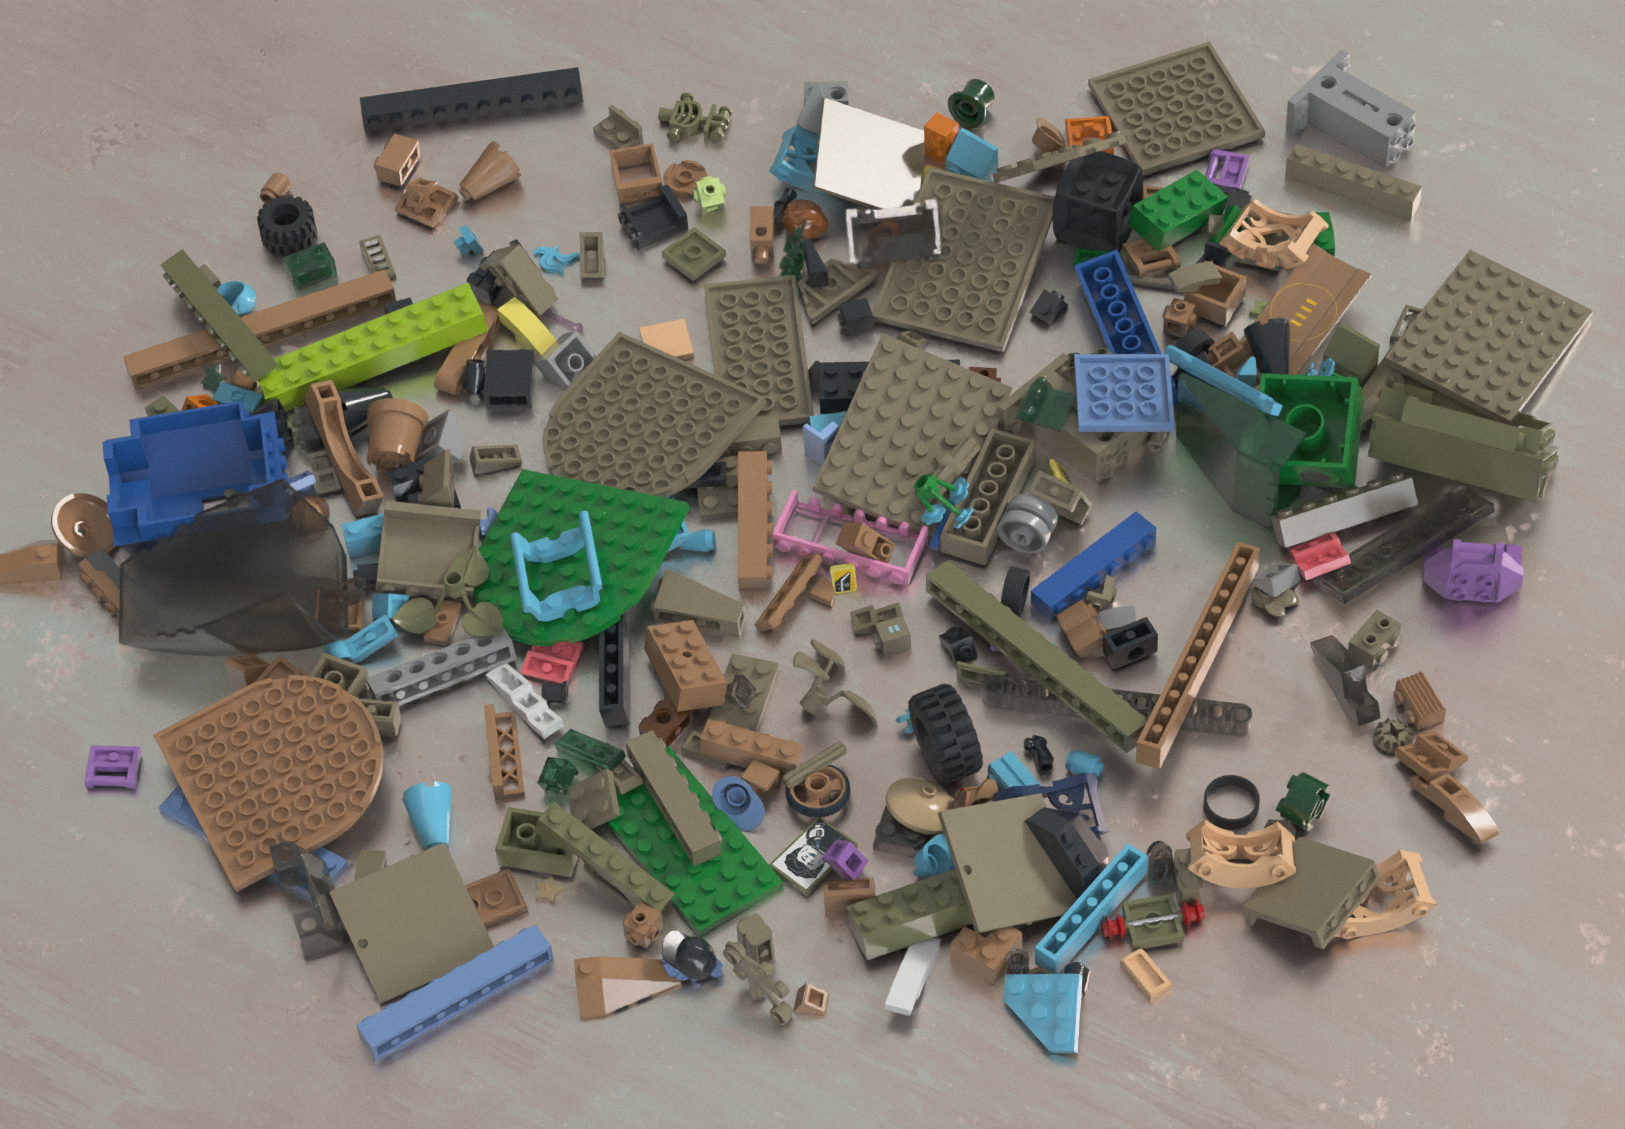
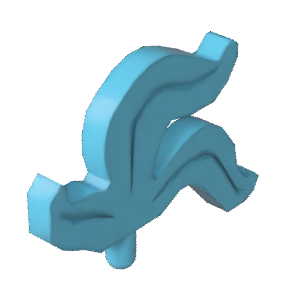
[533,245,580,275]

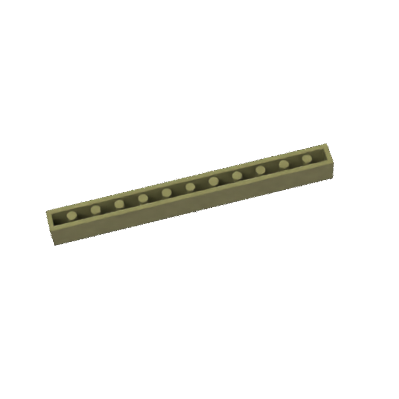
[926,561,1148,753]

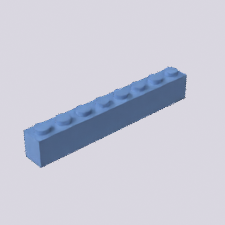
[356,924,554,1060]

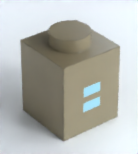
[872,616,911,657]

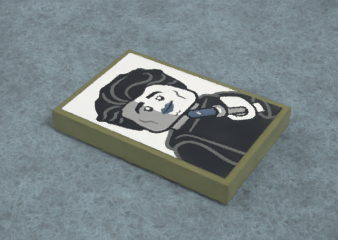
[769,817,858,897]

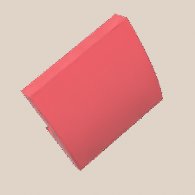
[1288,532,1351,580]
[520,641,585,683]

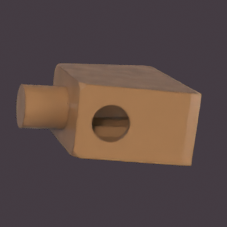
[750,206,775,264]

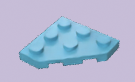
[1003,974,1082,1053]

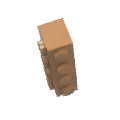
[700,719,803,778]

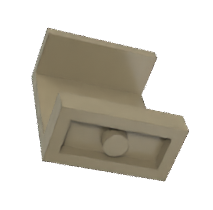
[1028,471,1092,525]

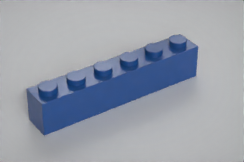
[1031,511,1156,622]

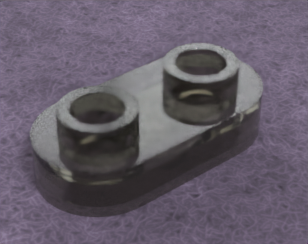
[1146,840,1175,890]

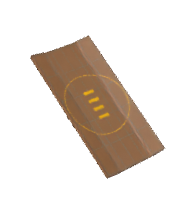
[1239,243,1372,375]

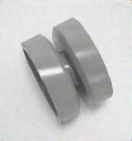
[997,494,1058,554]

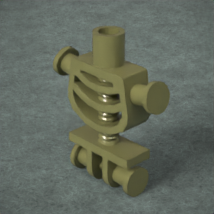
[658,93,732,142]

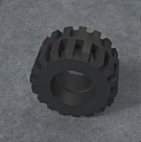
[257,195,317,255]

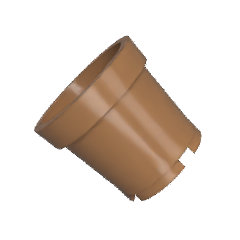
[367,398,428,474]

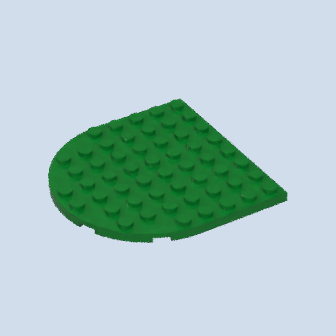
[473,469,690,646]

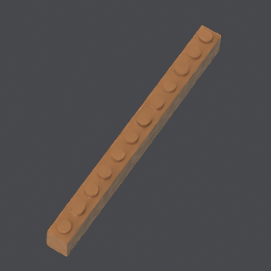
[123,269,396,390]
[1136,542,1260,770]

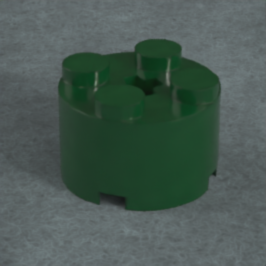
[1276,772,1332,831]

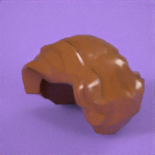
[782,199,828,242]

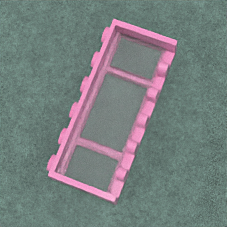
[772,489,929,586]

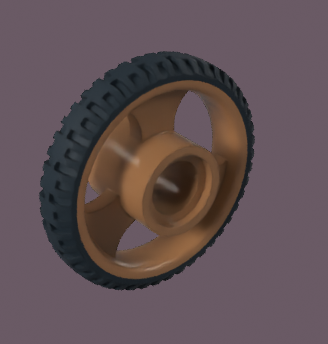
[785,765,851,818]

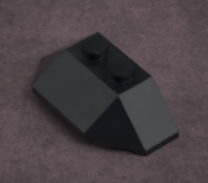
[1024,807,1109,899]

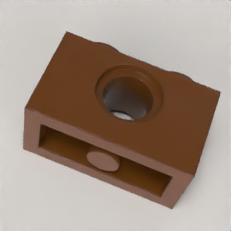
[638,694,694,748]

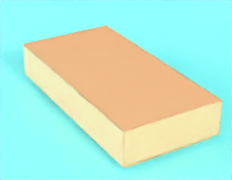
[1120,948,1172,1001]

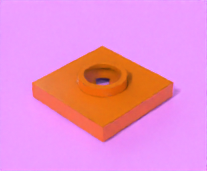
[1065,116,1114,154]

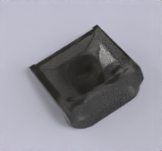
[873,806,930,858]

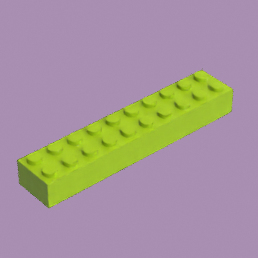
[258,282,488,412]

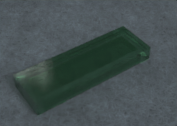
[554,729,626,771]

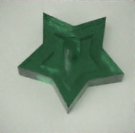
[201,364,227,391]

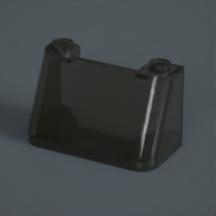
[846,199,943,270]

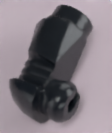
[1024,735,1054,773]

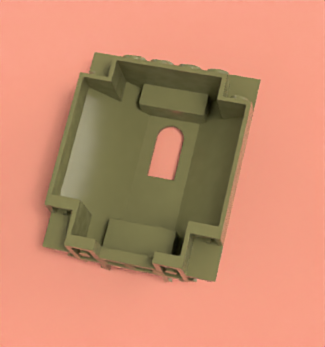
[1368,382,1559,502]

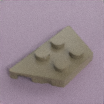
[798,258,878,325]

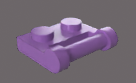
[1205,149,1250,192]
[85,745,141,789]

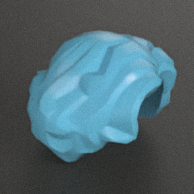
[217,280,256,317]

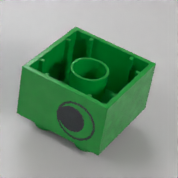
[1251,373,1365,488]

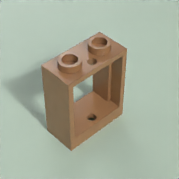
[609,143,663,204]

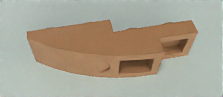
[1410,773,1499,844]

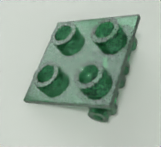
[779,219,806,280]
[1015,376,1076,431]

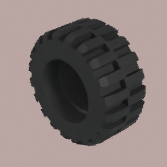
[908,683,983,784]

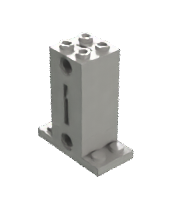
[1286,50,1416,168]

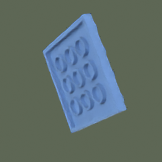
[1074,354,1175,432]

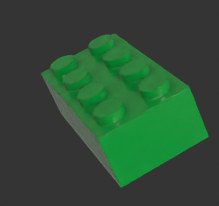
[1128,169,1228,252]

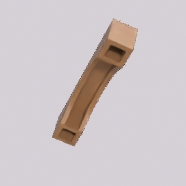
[304,380,384,516]

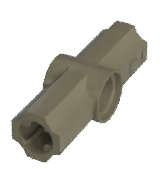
[932,436,981,501]

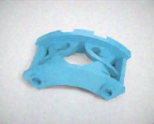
[769,124,826,194]

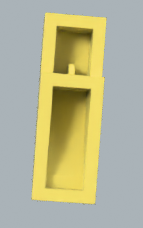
[497,297,556,358]

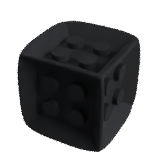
[1053,151,1143,253]

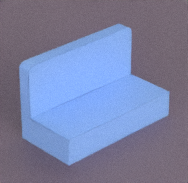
[803,421,840,467]

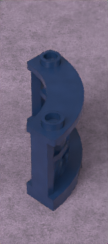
[994,773,1110,840]

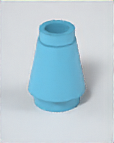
[680,529,716,552]

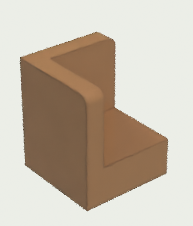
[741,759,781,791]

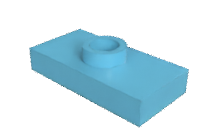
[212,382,264,413]

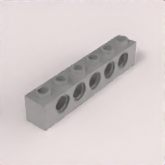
[366,627,517,706]

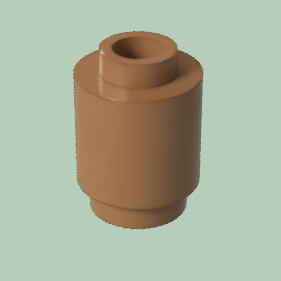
[260,173,291,203]

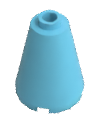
[402,782,452,851]

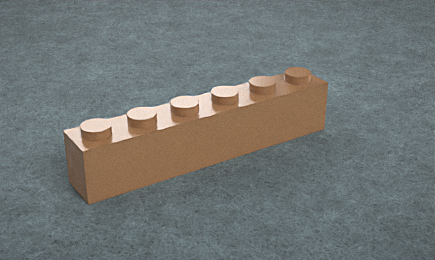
[738,451,772,589]

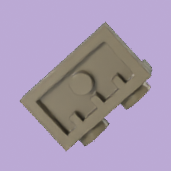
[593,105,643,149]

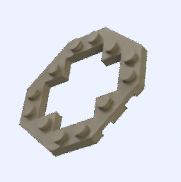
[992,131,1129,183]

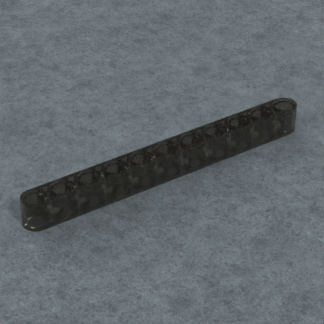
[982,676,1252,736]

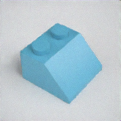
[946,128,998,182]

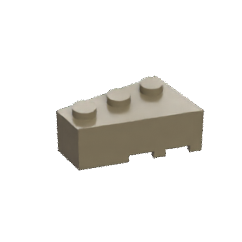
[479,244,558,317]

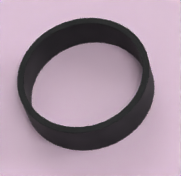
[1203,775,1260,830]

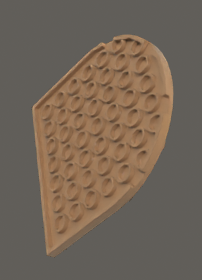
[153,675,383,892]

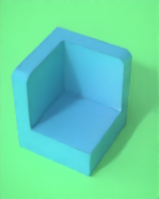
[372,594,409,619]

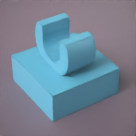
[454,224,484,255]

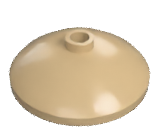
[885,777,954,834]

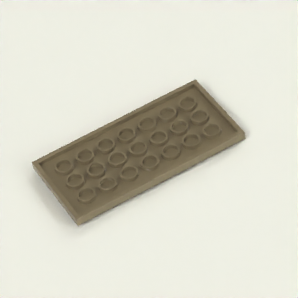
[704,275,814,426]

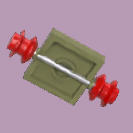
[1101,893,1205,951]

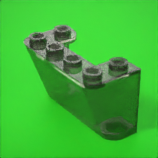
[269,842,350,959]

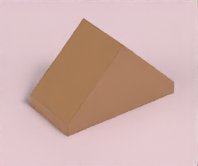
[225,654,270,689]

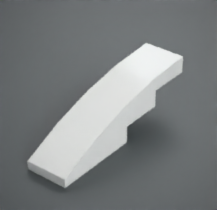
[485,663,564,739]
[885,937,941,1016]

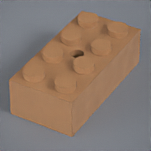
[644,620,727,712]

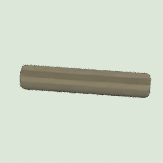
[782,741,847,788]

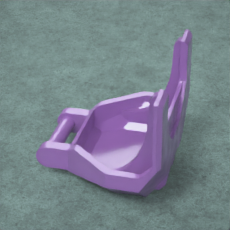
[1423,539,1524,602]

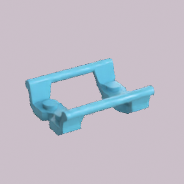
[510,511,602,621]

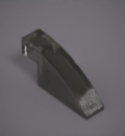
[1310,635,1381,727]

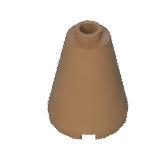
[459,141,522,201]

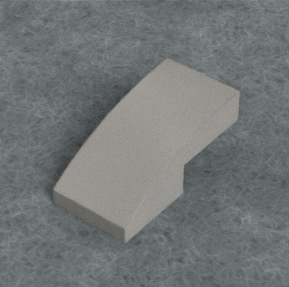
[1095,606,1136,633]

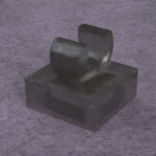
[725,674,756,709]

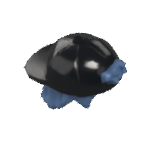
[661,931,723,981]

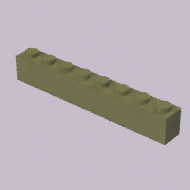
[161,249,278,382]

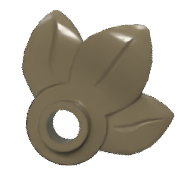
[1251,586,1300,618]

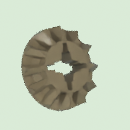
[1373,718,1414,753]

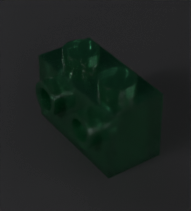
[283,242,337,291]

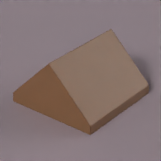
[823,877,876,916]

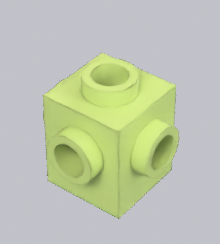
[692,176,726,214]

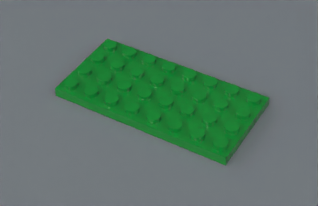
[606,746,783,937]

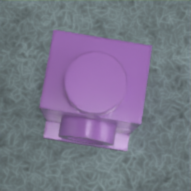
[822,840,868,881]

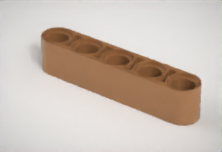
[434,303,502,395]

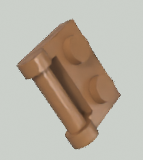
[1122,239,1181,278]

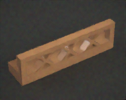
[484,704,525,800]

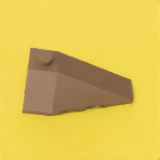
[0,539,63,585]
[574,956,681,1020]

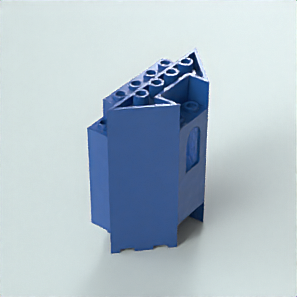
[102,401,291,546]

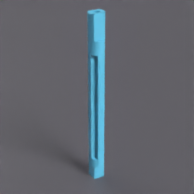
[1164,345,1283,416]

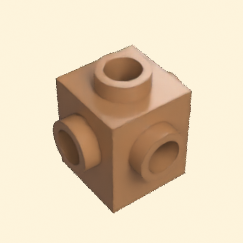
[1162,298,1198,338]
[622,901,663,948]

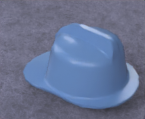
[712,776,765,831]

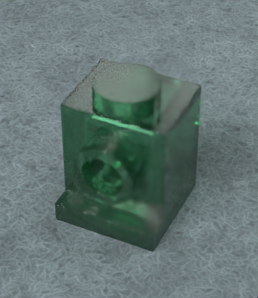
[537,757,579,798]

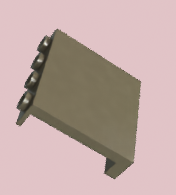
[376,501,481,602]
[1242,837,1380,949]

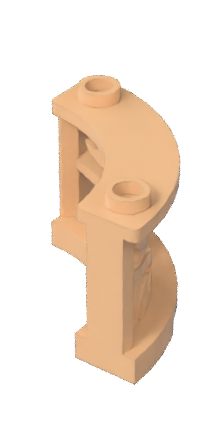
[1218,199,1329,269]
[1186,819,1296,888]
[1335,850,1436,939]

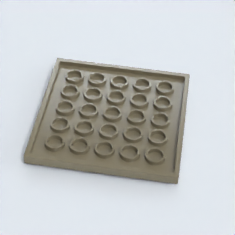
[1088,41,1265,176]

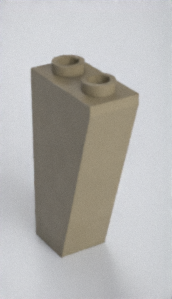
[651,569,745,637]

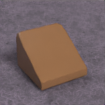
[793,982,829,1016]

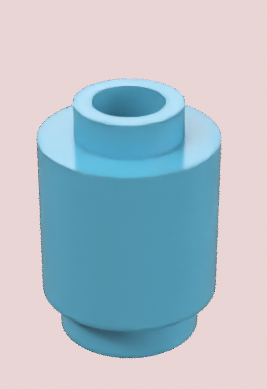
[1065,750,1104,777]

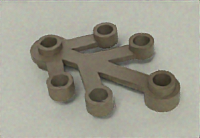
[723,941,793,1025]

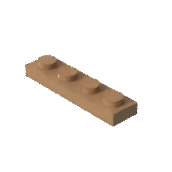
[754,553,823,632]

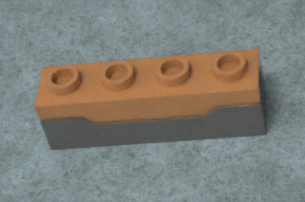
[78,549,159,636]

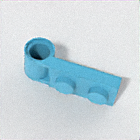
[323,615,399,664]

